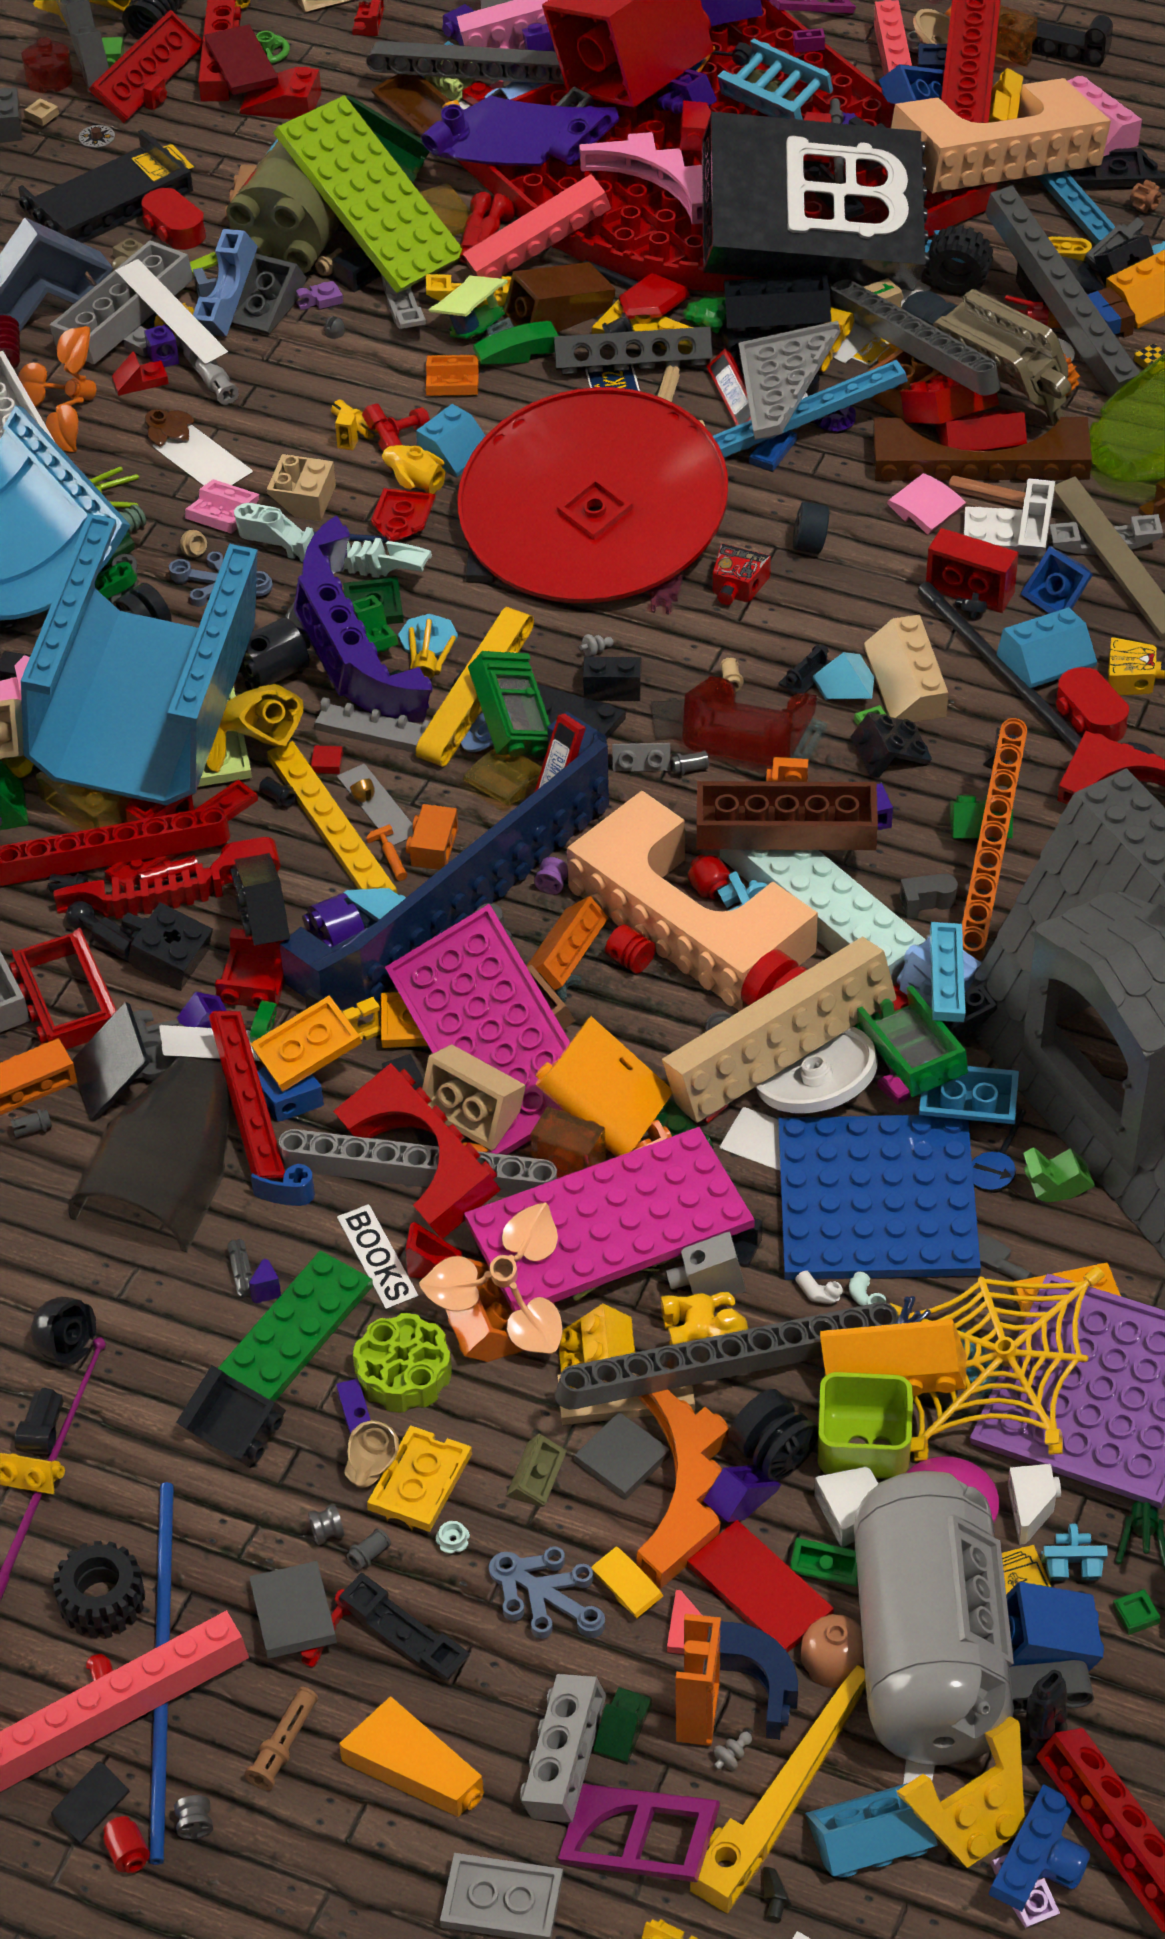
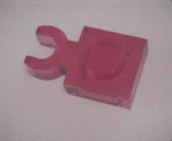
[650,575,683,615]

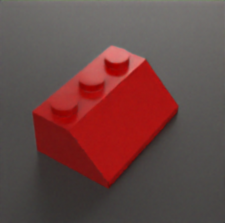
[935,409,1027,451]

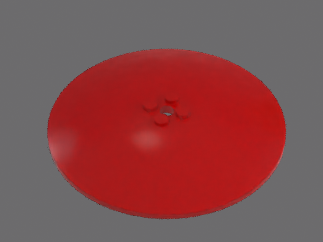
[458,387,729,603]

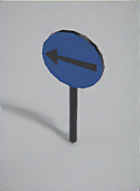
[972,1109,1026,1192]

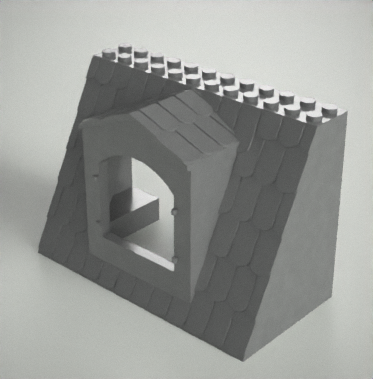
[967,768,1165,1259]

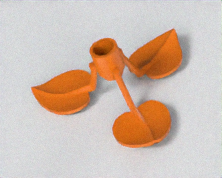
[18,326,96,452]

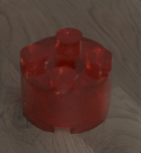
[21,37,73,93]

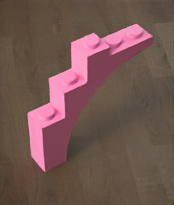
[579,132,703,224]

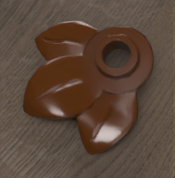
[145,409,194,447]

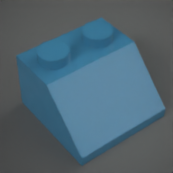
[416,404,485,477]

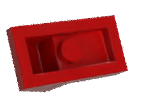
[112,351,169,396]

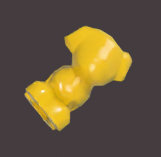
[661,1292,748,1356]

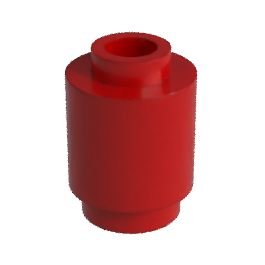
[103,1816,150,1873]

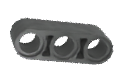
[1009,1660,1094,1714]

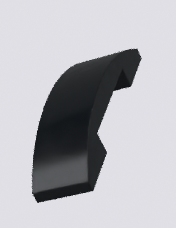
[339,1572,470,1681]

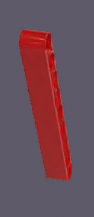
[0,806,231,886]

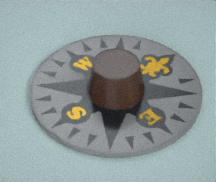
[79,125,115,148]

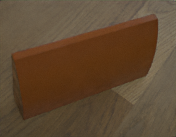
[371,74,450,135]

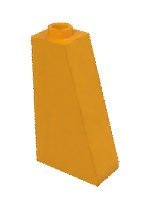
[339,1696,484,1817]

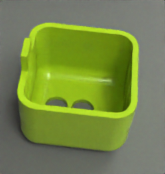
[817,1372,913,1479]

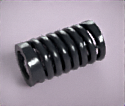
[122,0,184,40]

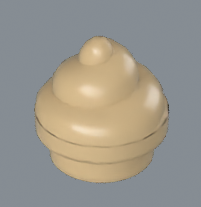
[180,530,207,557]

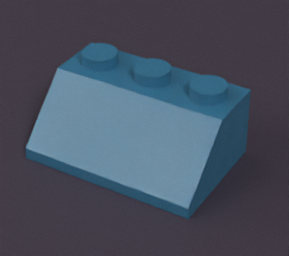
[996,607,1097,688]
[919,1062,1019,1124]
[805,1783,938,1877]

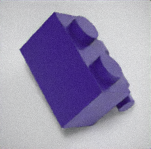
[657,69,717,114]

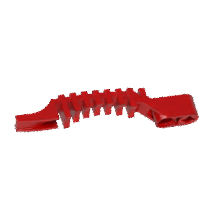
[54,837,281,919]

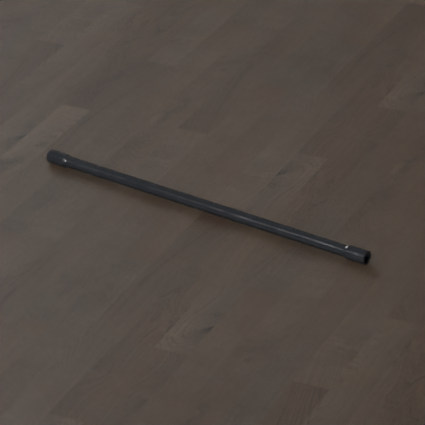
[918,582,1082,752]

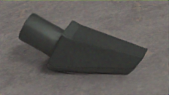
[763,1867,791,1923]

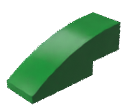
[473,321,559,364]

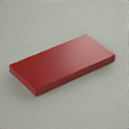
[687,1520,834,1653]

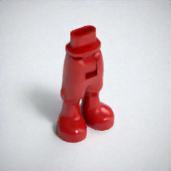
[459,192,516,263]

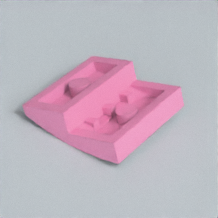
[887,473,966,535]
[185,479,259,534]

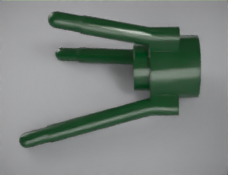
[1115,1501,1165,1571]

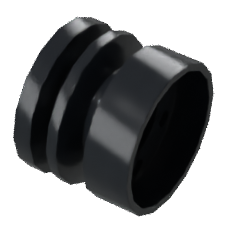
[729,1389,819,1481]

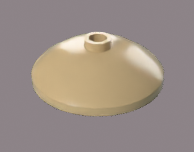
[913,9,950,44]

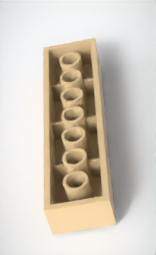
[662,936,897,1123]

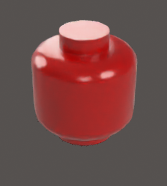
[687,854,731,899]

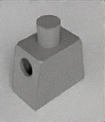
[666,1231,746,1296]

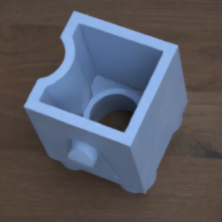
[897,936,982,1009]

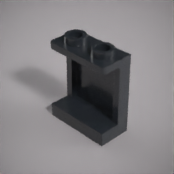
[176,1365,286,1468]

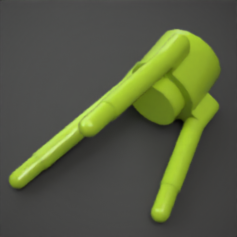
[89,467,139,508]

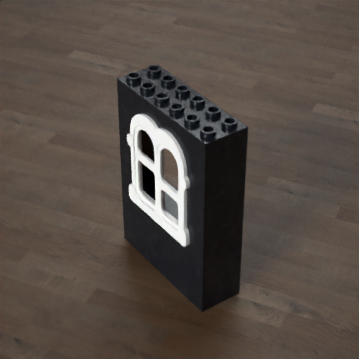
[702,112,929,291]

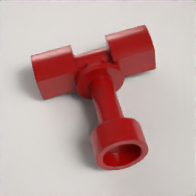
[361,403,430,451]

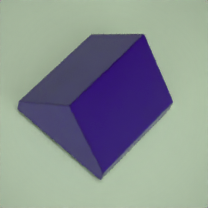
[249,1259,281,1303]

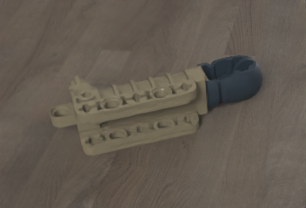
[901,289,1072,426]

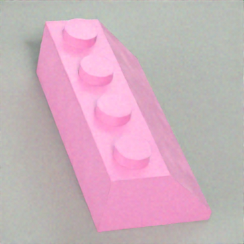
[1067,76,1142,156]

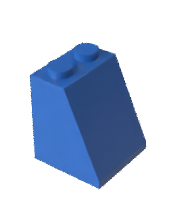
[1006,1581,1104,1672]

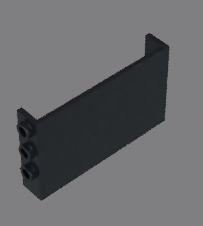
[18,130,193,243]

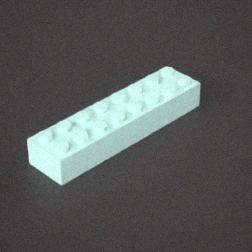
[720,849,926,985]

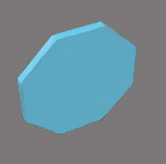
[398,614,458,656]

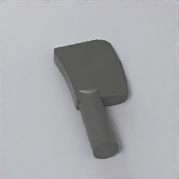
[978,1232,1032,1280]

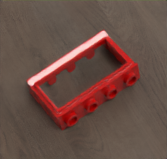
[9,928,117,1050]

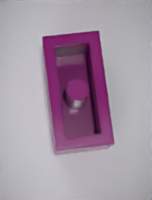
[793,28,825,53]

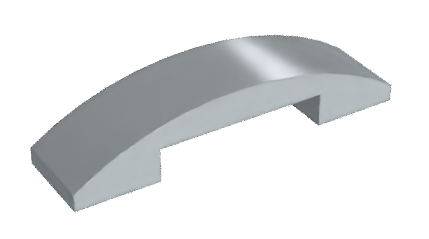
[381,274,426,329]
[1049,514,1163,555]

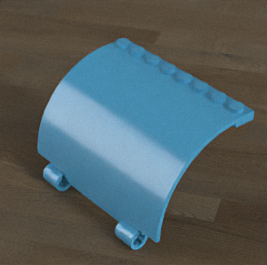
[0,405,131,620]

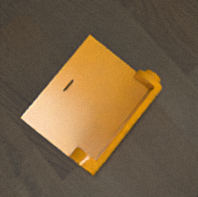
[535,1016,672,1157]

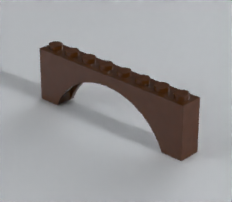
[873,417,1092,481]

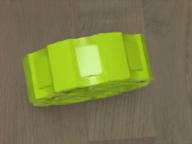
[353,1313,452,1413]

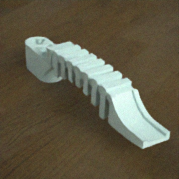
[234,503,432,578]

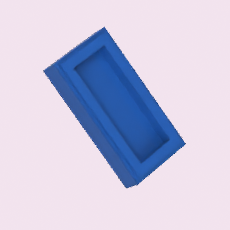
[749,431,797,472]

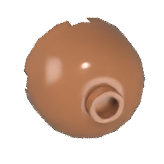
[800,1614,865,1688]

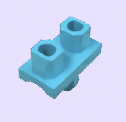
[718,871,767,911]
[1041,1524,1108,1581]

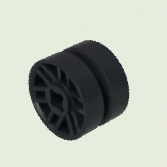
[112,583,172,622]

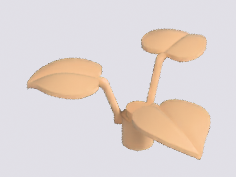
[419,1203,562,1354]

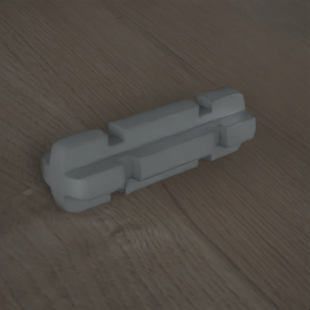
[228,1239,252,1298]

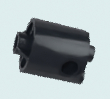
[238,617,310,691]

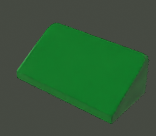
[790,1538,858,1587]

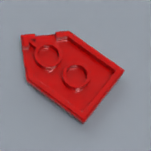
[619,273,690,319]
[371,488,436,542]

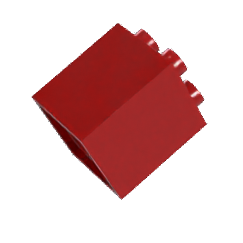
[542,0,714,107]

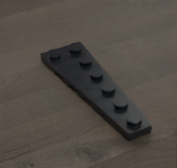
[454,668,626,740]

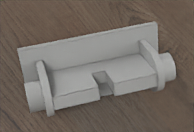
[612,743,671,772]

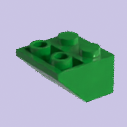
[950,795,1013,838]

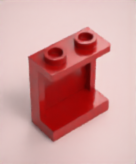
[215,928,285,1008]

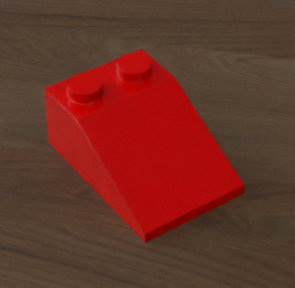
[240,67,322,120]

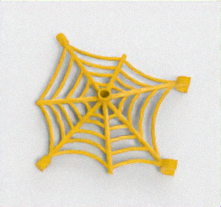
[890,1266,1105,1462]

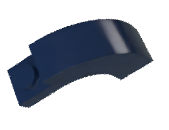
[720,1621,798,1740]

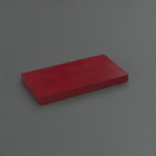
[204,24,279,95]

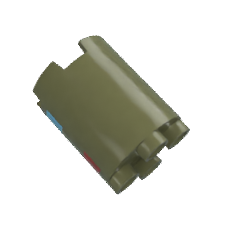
[226,139,342,273]

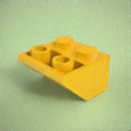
[559,1303,635,1388]

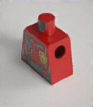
[713,543,771,605]

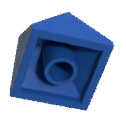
[1021,546,1093,614]

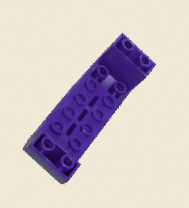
[293,516,432,722]

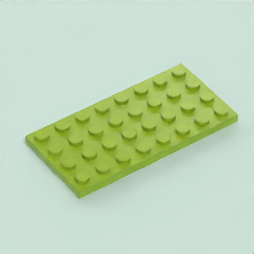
[273,95,462,293]

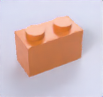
[406,804,459,870]

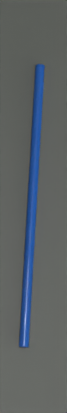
[149,1482,174,1865]

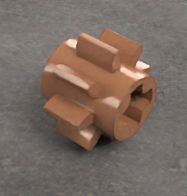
[1130,180,1162,213]

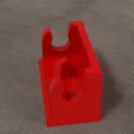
[352,0,385,36]

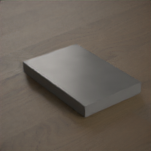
[249,1561,337,1659]

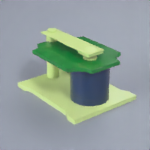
[428,275,508,339]

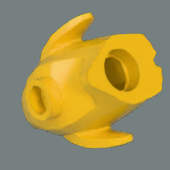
[382,445,446,494]

